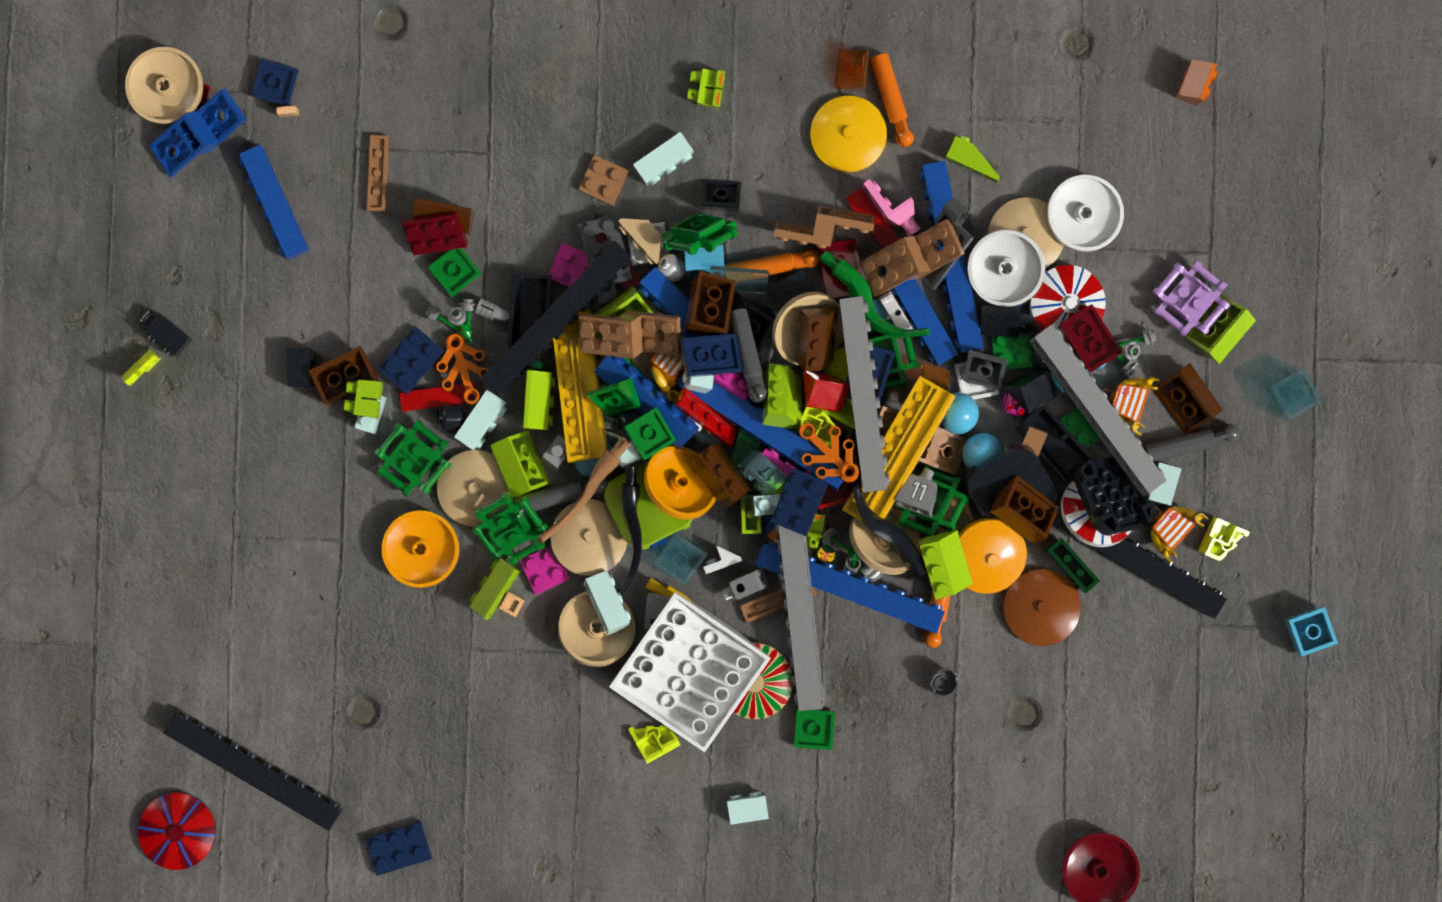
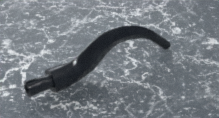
[853,457,928,579]
[616,464,642,595]

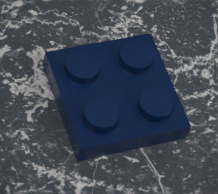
[251,59,299,106]

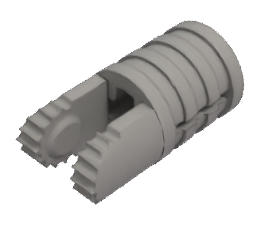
[475,298,510,324]

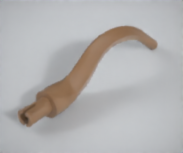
[537,436,631,543]

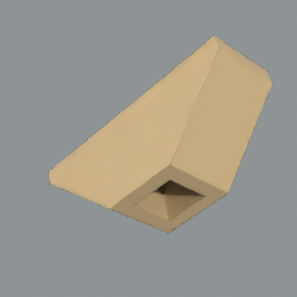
[618,218,661,266]

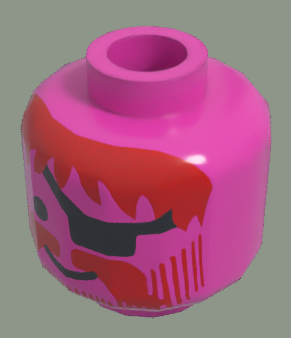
[1001,392,1026,417]

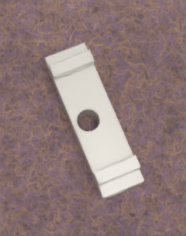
[879,291,913,338]

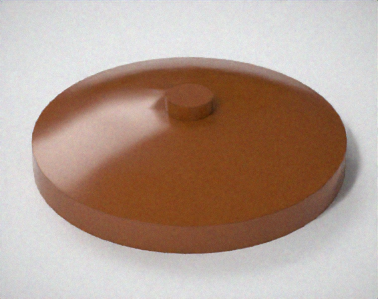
[1003,569,1081,646]

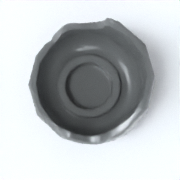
[929,668,958,697]

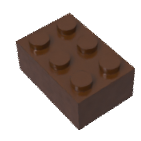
[684,271,736,336]

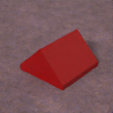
[803,371,850,413]

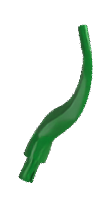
[820,251,930,337]

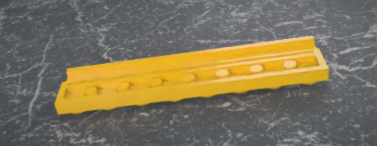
[553,309,608,463]
[842,376,956,523]

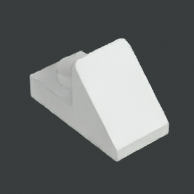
[704,546,742,574]

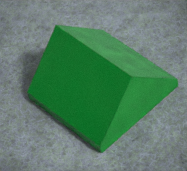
[586,378,640,416]

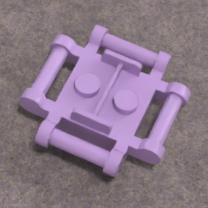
[1152,261,1230,337]

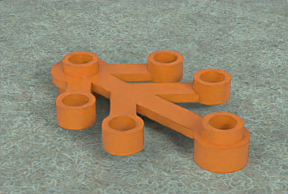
[436,334,489,405]
[800,423,859,482]

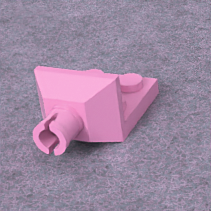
[862,179,921,237]

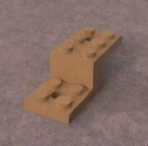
[774,205,875,248]
[860,219,965,297]
[579,310,682,359]
[877,405,968,476]

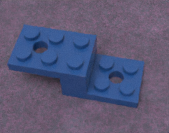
[149,88,247,177]

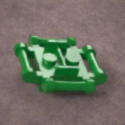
[662,213,738,255]
[867,319,920,389]
[374,419,452,497]
[892,465,970,537]
[471,492,549,565]

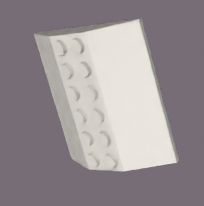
[609,592,771,752]

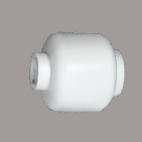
[658,254,686,282]

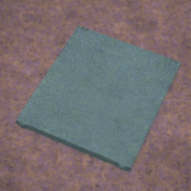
[710,266,769,294]

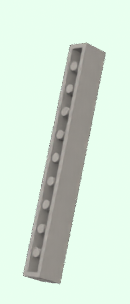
[839,296,890,493]
[1029,325,1167,496]
[776,524,824,711]

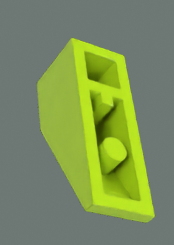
[945,135,1000,183]

